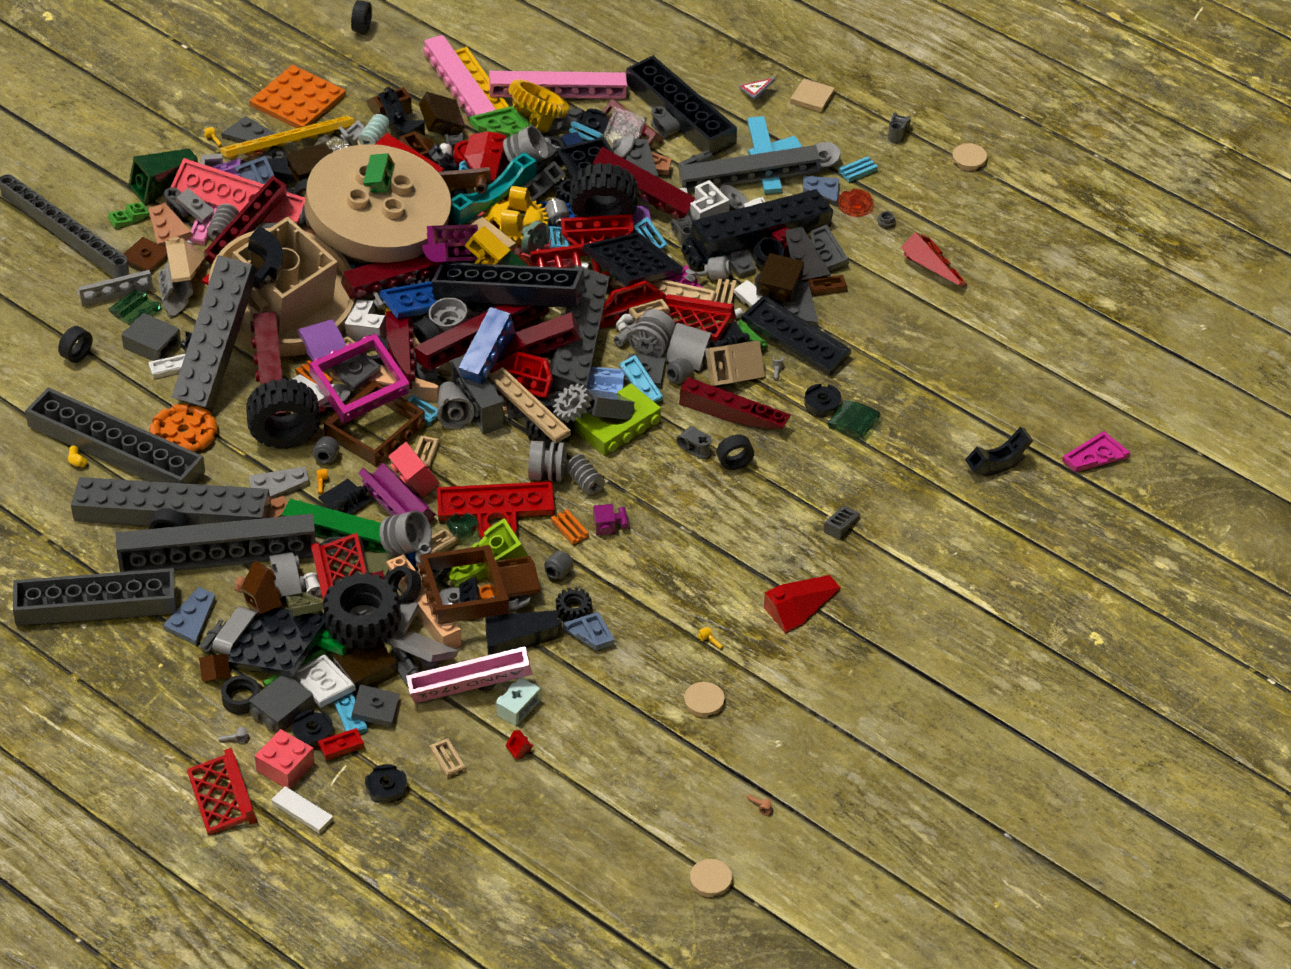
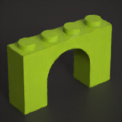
[574,384,661,456]

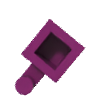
[593,504,629,536]

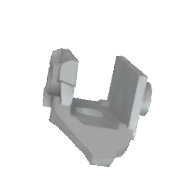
[158,263,193,317]

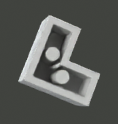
[690,180,730,221]
[345,299,386,341]

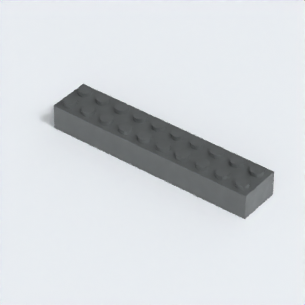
[25,387,205,484]
[71,477,272,527]
[116,514,316,572]

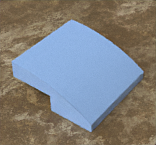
[586,366,625,393]

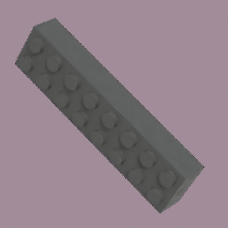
[172,255,259,411]
[549,265,609,392]
[13,568,176,626]

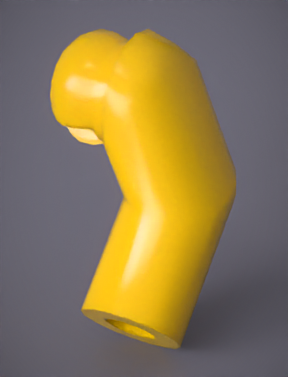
[68,446,87,468]

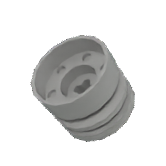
[503,125,549,163]
[429,298,468,333]
[629,309,676,357]
[528,441,567,482]
[379,510,432,556]

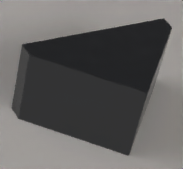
[390,120,425,141]

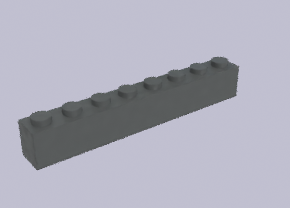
[679,145,820,192]

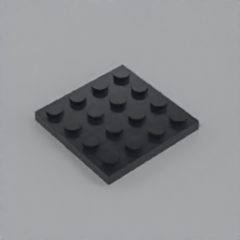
[582,232,683,287]
[228,608,326,677]

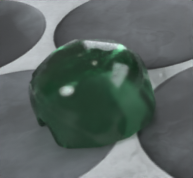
[447,513,478,538]

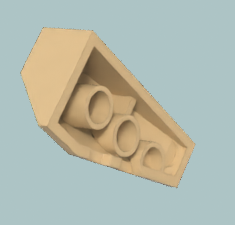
[165,237,205,283]

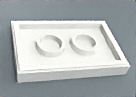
[292,654,356,708]

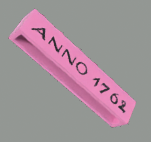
[407,647,533,703]

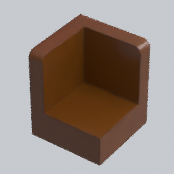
[199,654,230,682]

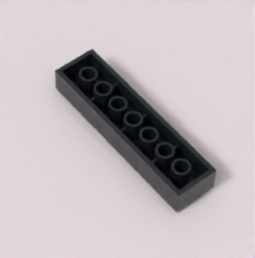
[626,55,737,155]
[690,189,834,259]
[432,262,585,308]

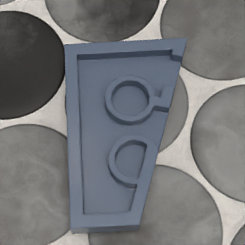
[163,587,216,646]

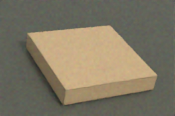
[790,78,835,112]

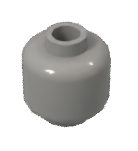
[545,198,570,226]
[705,256,732,281]

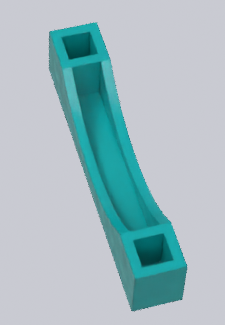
[449,152,537,225]

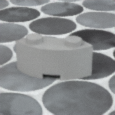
[269,552,304,596]

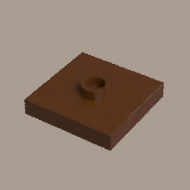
[123,237,167,273]

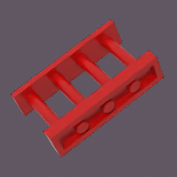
[530,241,610,287]

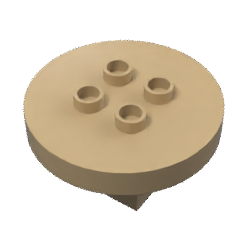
[304,144,451,264]
[208,217,355,357]

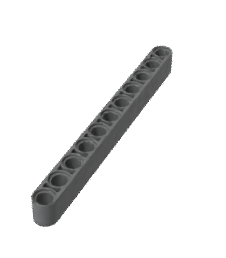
[0,174,129,278]

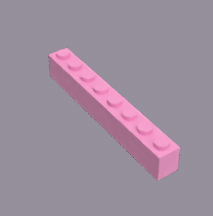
[423,35,496,133]
[489,71,627,99]

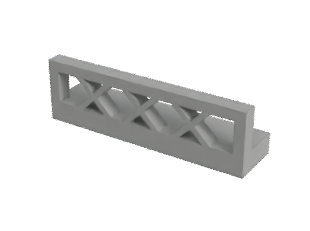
[77,270,153,306]

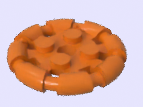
[149,403,218,452]

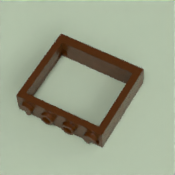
[323,381,425,467]
[417,545,509,624]

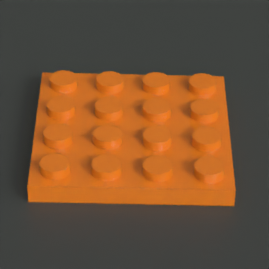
[249,65,346,128]

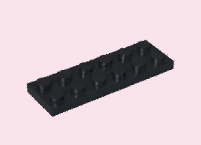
[741,296,852,375]

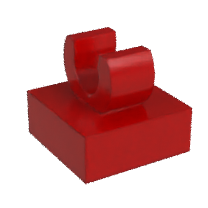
[505,730,534,759]

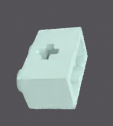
[496,677,541,727]

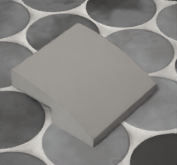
[666,323,712,371]

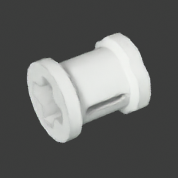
[303,572,322,597]

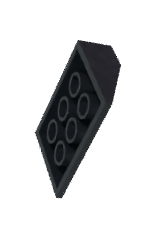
[556,137,614,196]

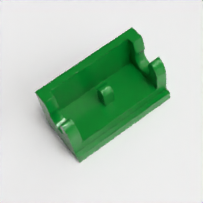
[363,153,395,193]

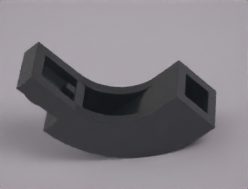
[248,226,283,290]
[965,427,1034,476]

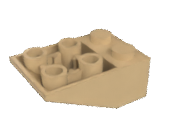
[705,340,765,385]

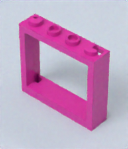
[310,333,410,424]

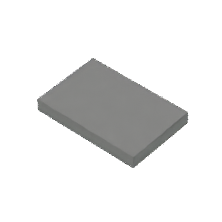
[386,631,458,662]

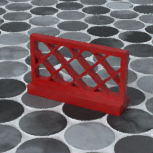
[665,294,736,341]
[311,533,367,599]
[187,747,258,836]

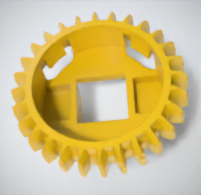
[508,79,569,133]
[483,186,549,246]

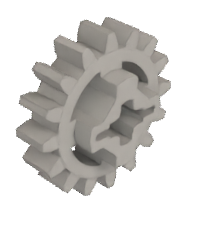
[553,383,592,423]

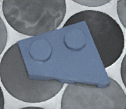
[234,156,274,184]
[803,176,839,206]
[563,612,614,651]

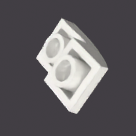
[733,280,762,307]

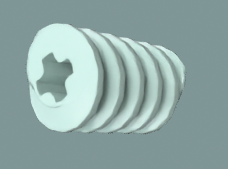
[358,114,390,145]

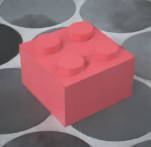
[388,442,440,498]
[255,729,315,789]

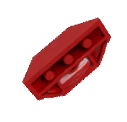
[464,131,506,183]
[561,214,634,245]
[599,280,667,329]
[491,351,553,398]

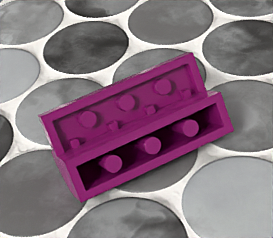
[422,225,478,262]
[358,463,436,522]

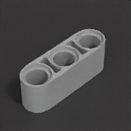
[213,606,259,655]

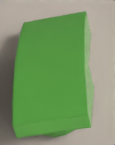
[108,202,149,229]

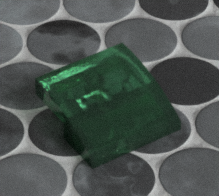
[109,289,162,326]
[827,400,881,438]

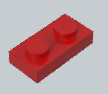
[318,728,364,761]

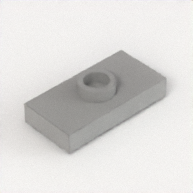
[175,188,214,223]

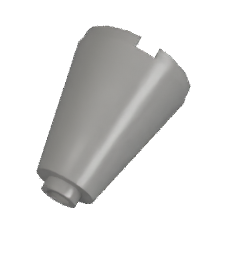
[437,382,474,430]

